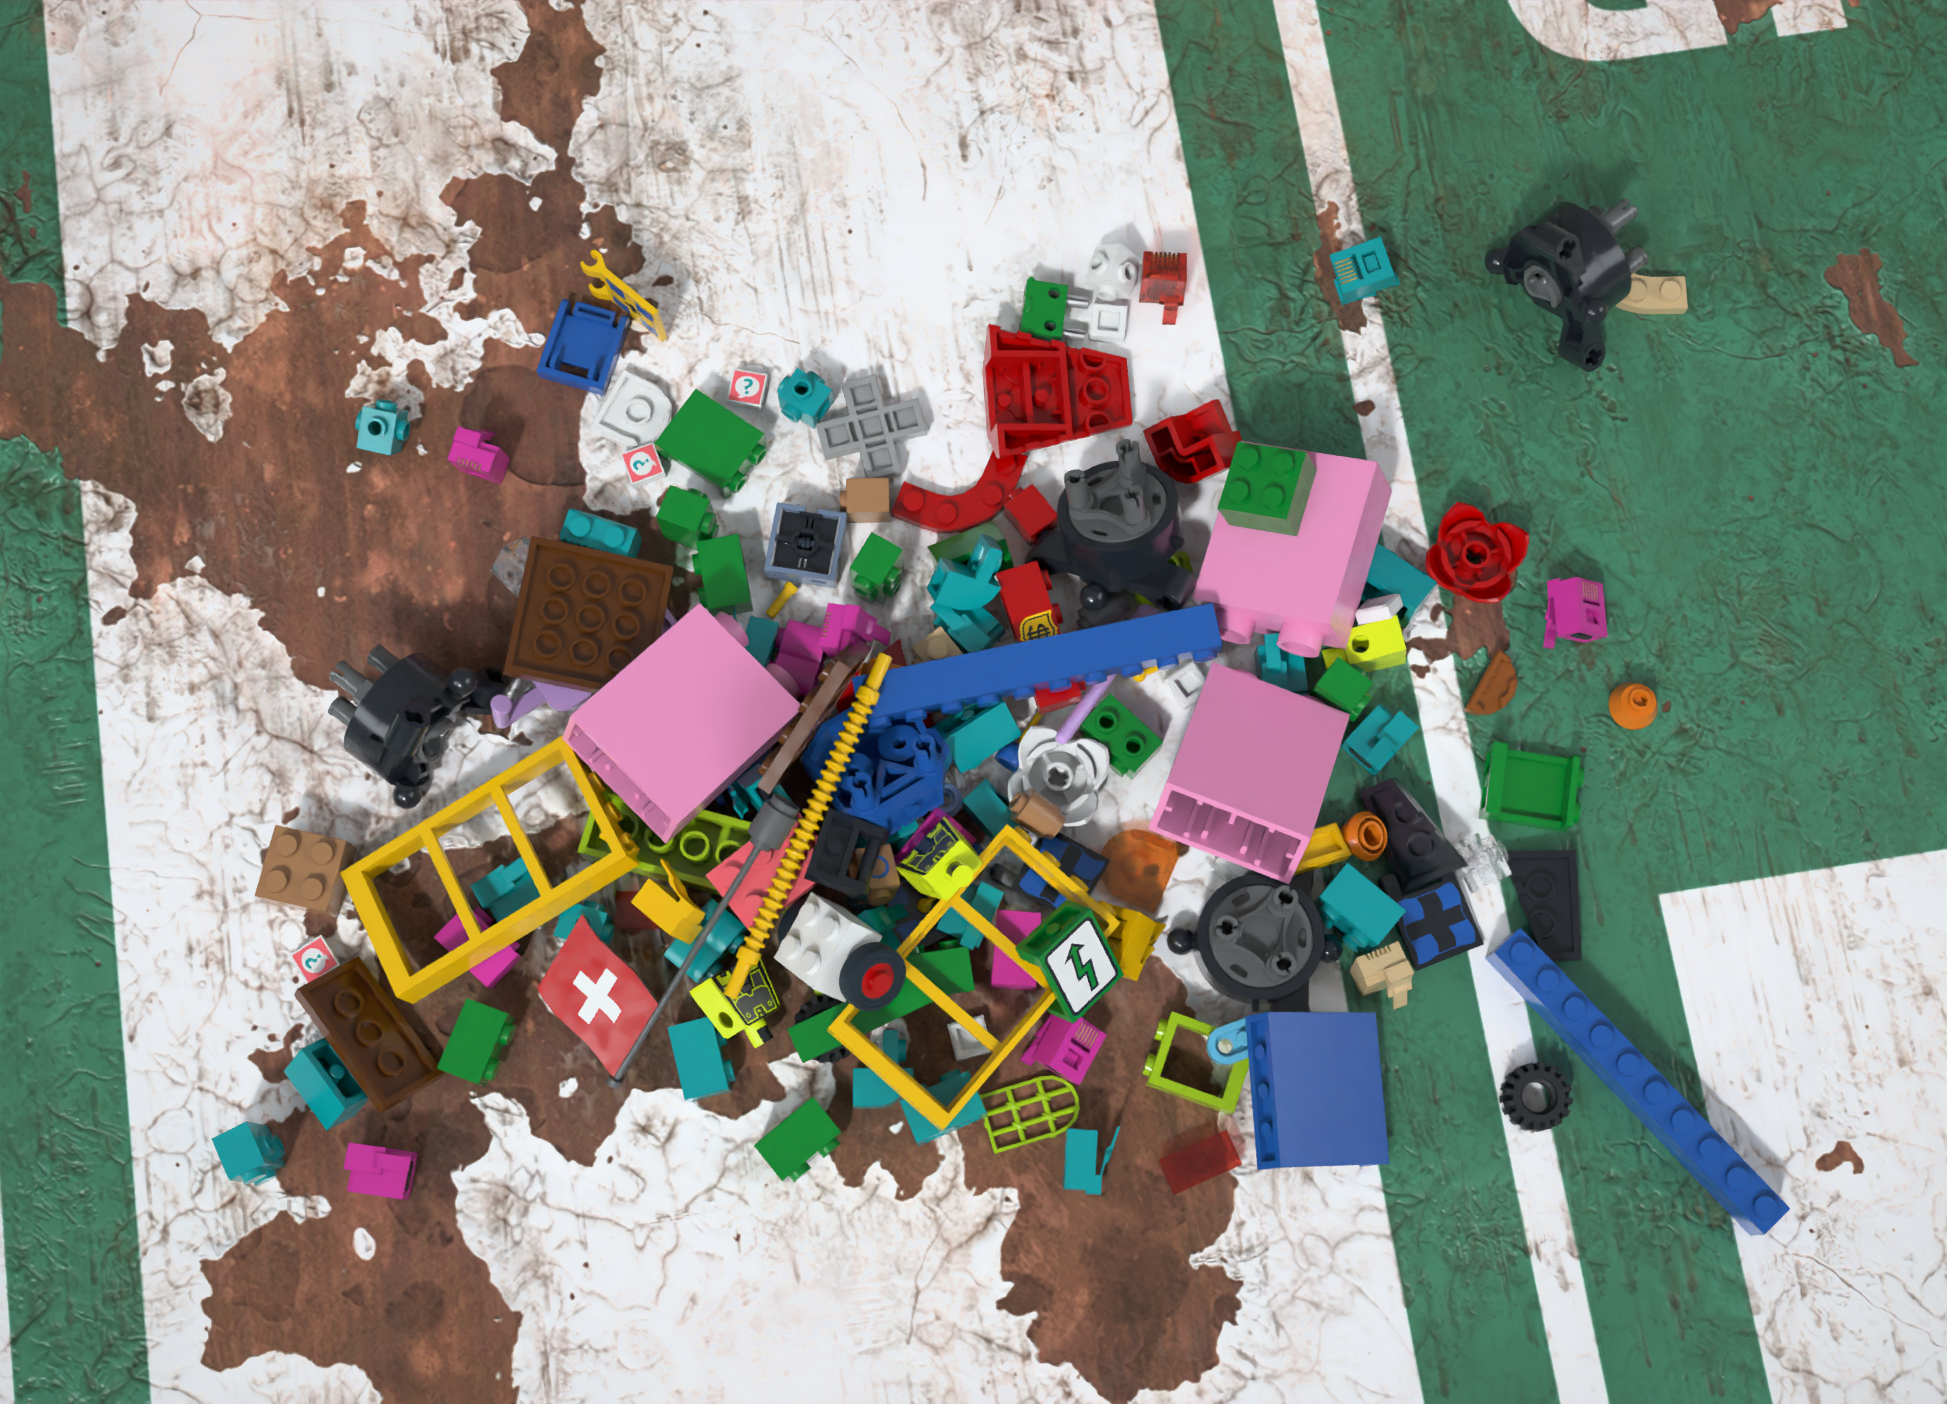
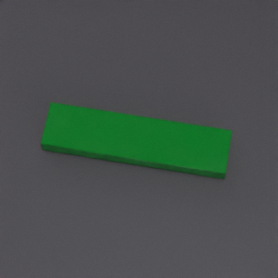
[787,965,934,1063]

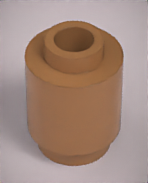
[1009,788,1066,840]

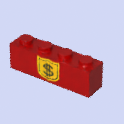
[996,561,1086,715]

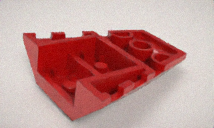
[982,324,1133,459]

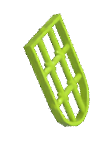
[979,1075,1080,1154]

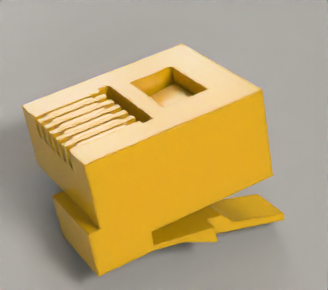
[631,858,706,945]
[1106,903,1166,981]

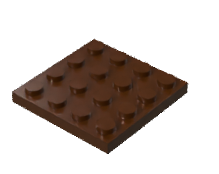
[503,536,674,694]
[757,640,872,794]

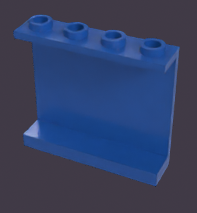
[1245,1012,1389,1170]

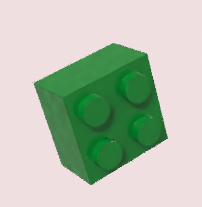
[1217,442,1317,536]

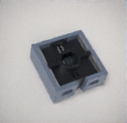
[764,502,848,589]

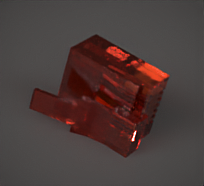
[1139,251,1187,325]

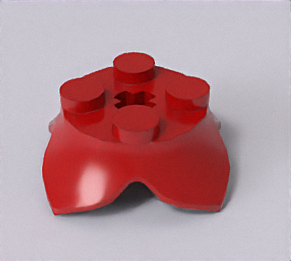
[1425,502,1529,604]

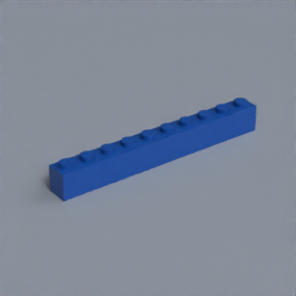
[851,603,1222,730]
[1485,928,1791,1236]

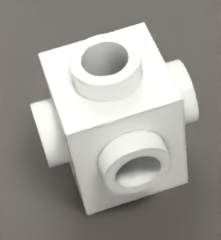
[1084,243,1142,301]

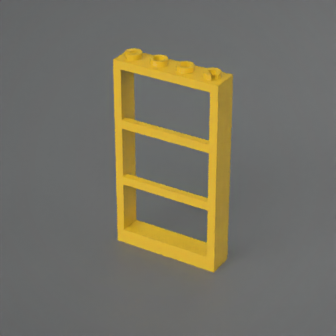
[340,735,640,1004]
[827,824,1121,1131]

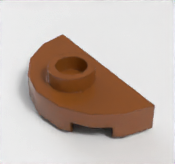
[1463,649,1518,716]

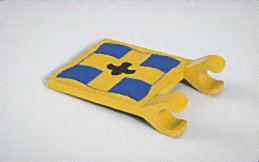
[580,250,667,342]

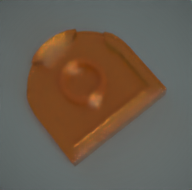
[1101,829,1183,915]

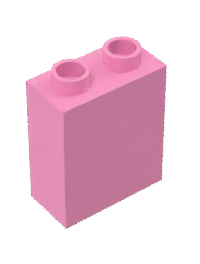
[1192,441,1392,658]
[562,603,801,844]
[1148,662,1350,884]

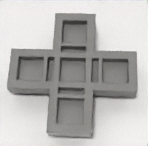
[816,375,927,479]

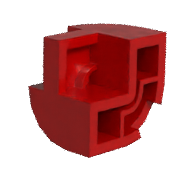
[1143,399,1242,485]

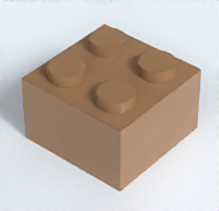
[254,825,357,918]

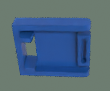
[536,298,630,396]

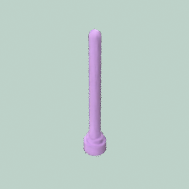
[1055,604,1160,745]

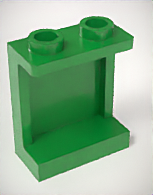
[654,388,768,499]
[1478,741,1585,832]

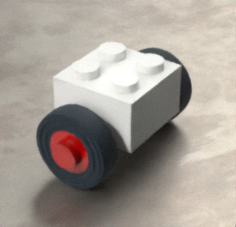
[774,892,906,1012]

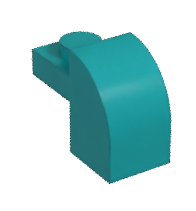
[927,534,1003,610]
[853,1030,914,1109]

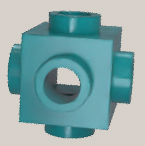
[777,368,834,429]
[355,399,411,456]
[553,900,615,946]

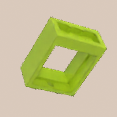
[1142,1011,1249,1115]

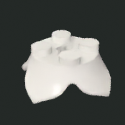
[1008,726,1109,827]

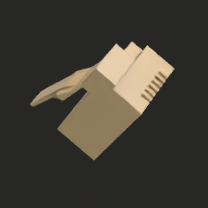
[1349,941,1414,1010]

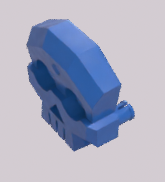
[801,707,953,837]

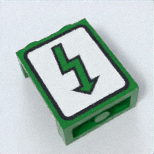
[1015,899,1124,1024]

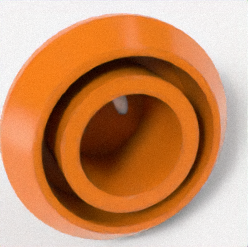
[1608,682,1658,730]
[1340,811,1387,861]

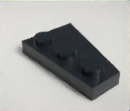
[1360,778,1469,893]
[1501,850,1582,962]

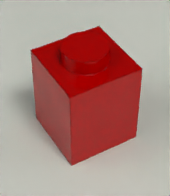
[1004,484,1058,547]

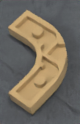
[1615,273,1688,314]

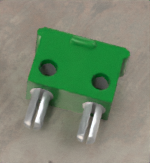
[1019,276,1090,342]

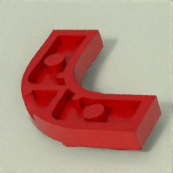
[891,450,1028,534]

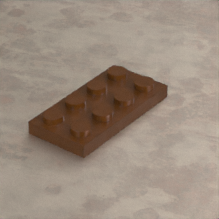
[294,956,444,1114]

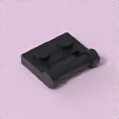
[804,808,889,902]

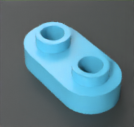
[1206,1013,1259,1065]

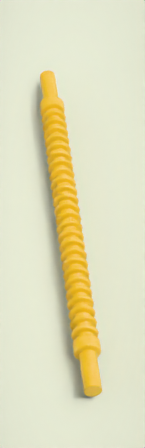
[723,652,893,1000]

